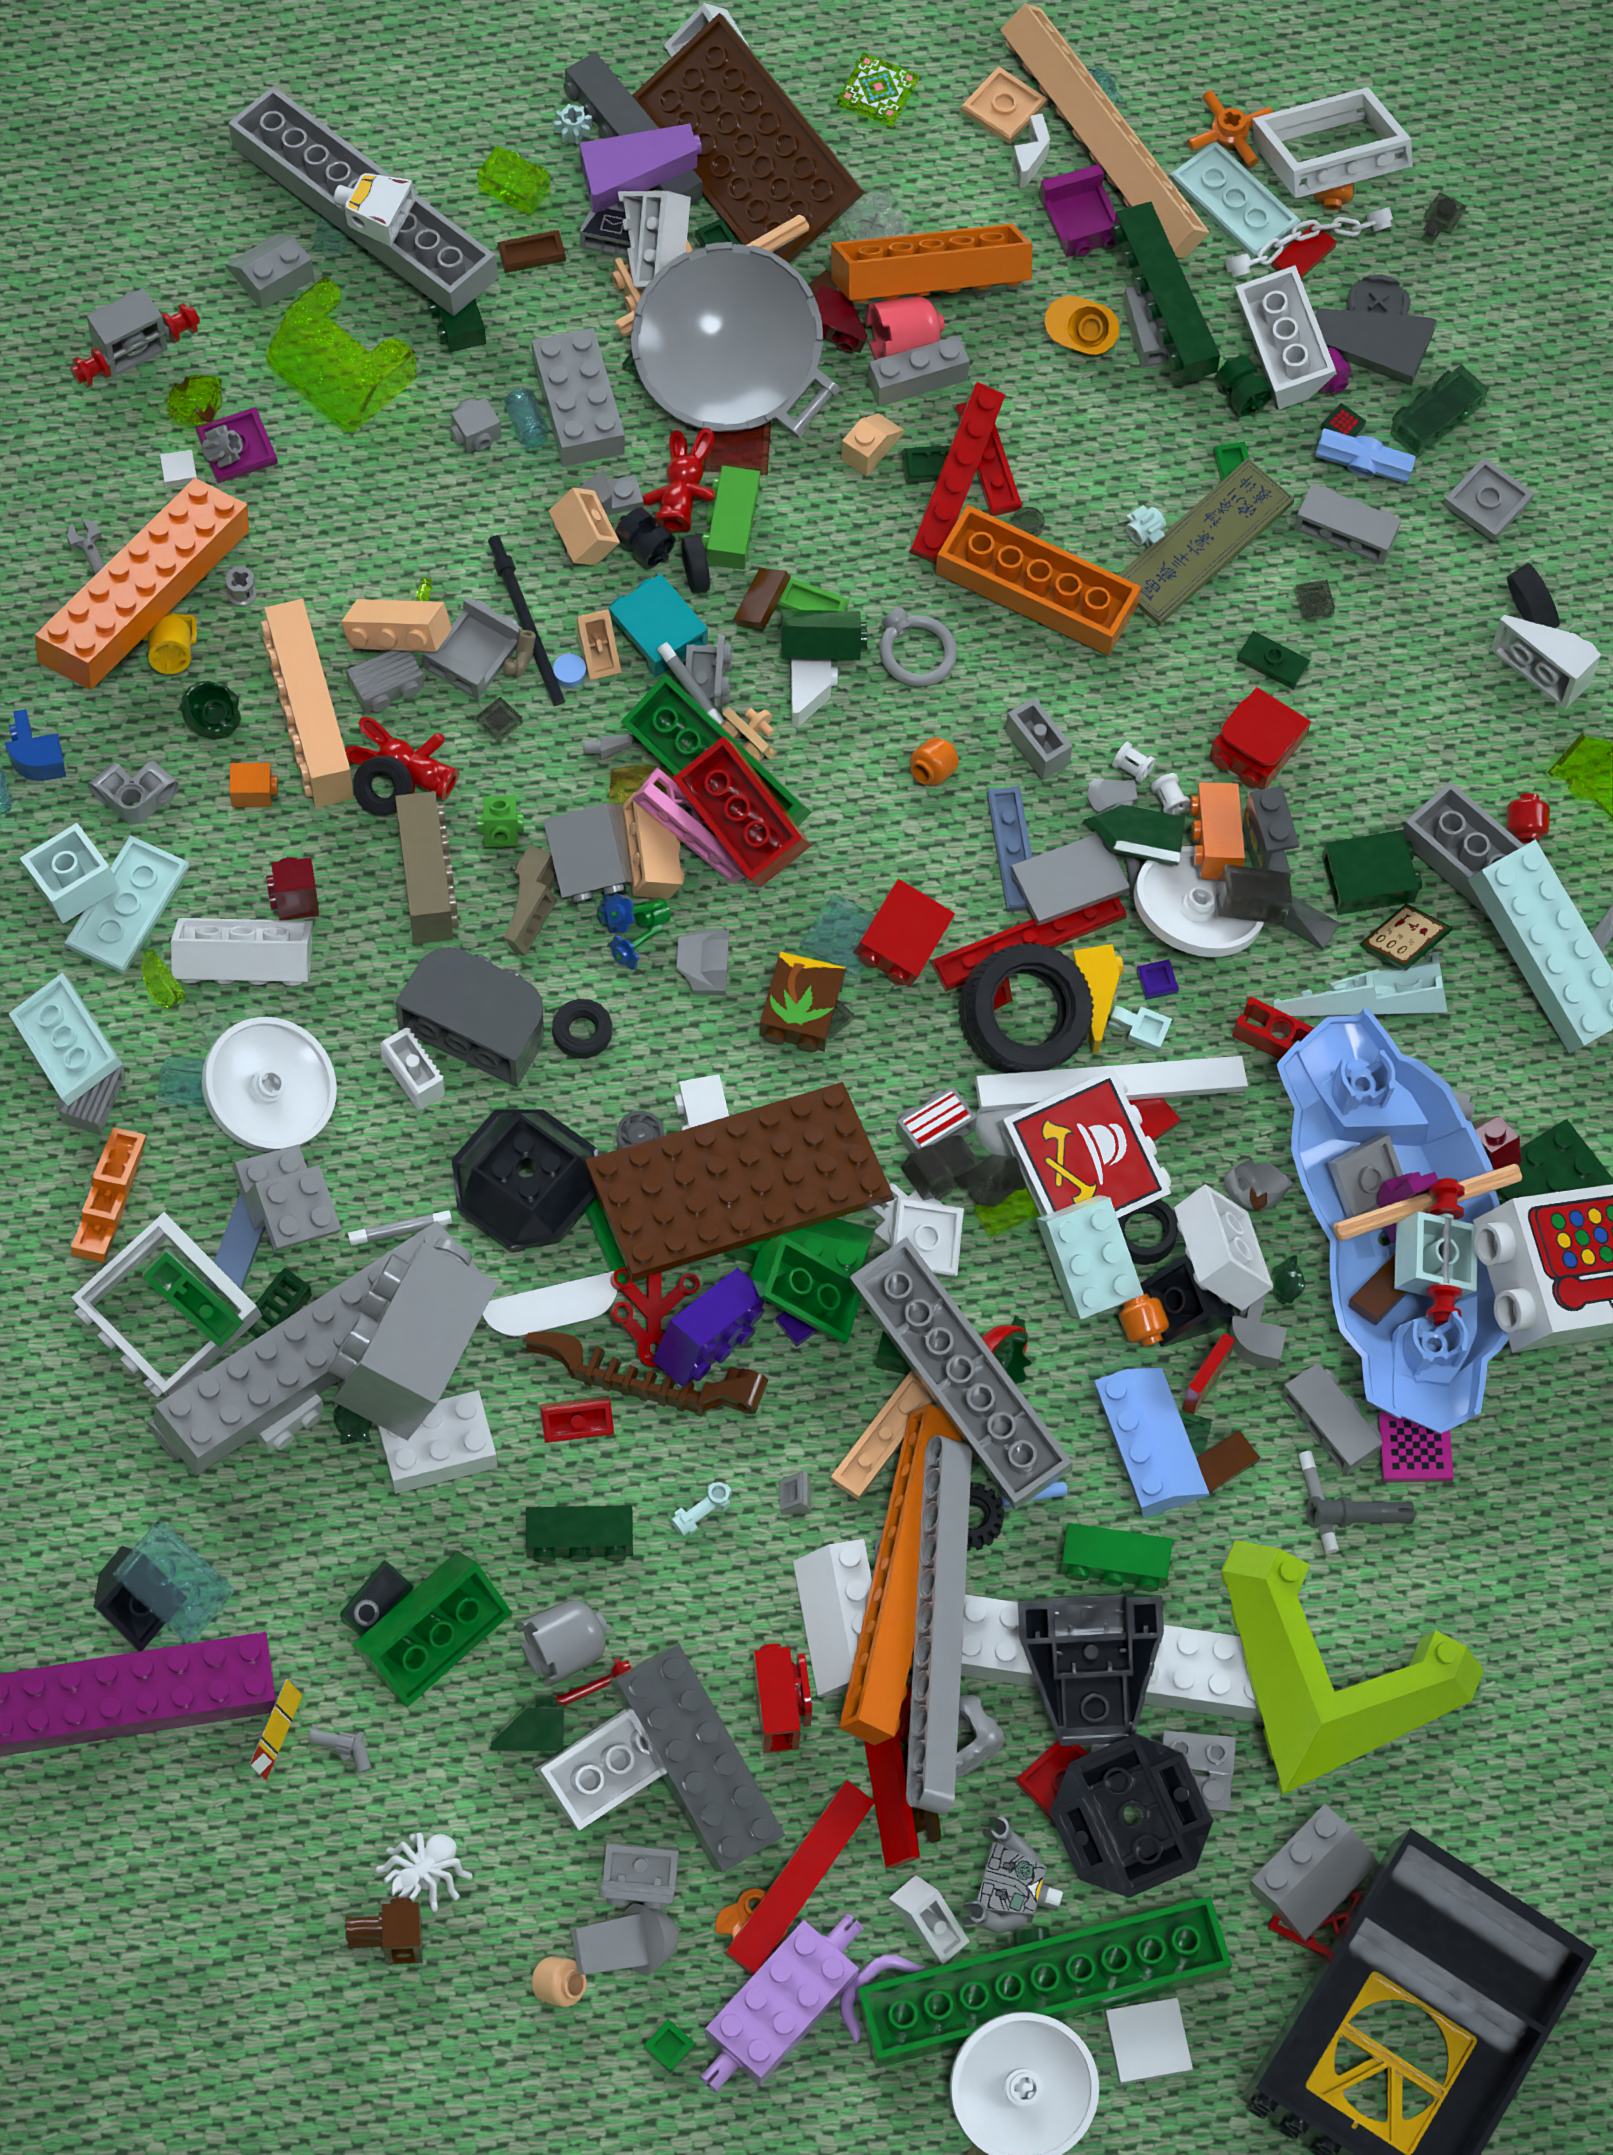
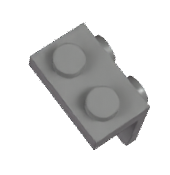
[684,634,732,714]
[600,1842,679,1909]

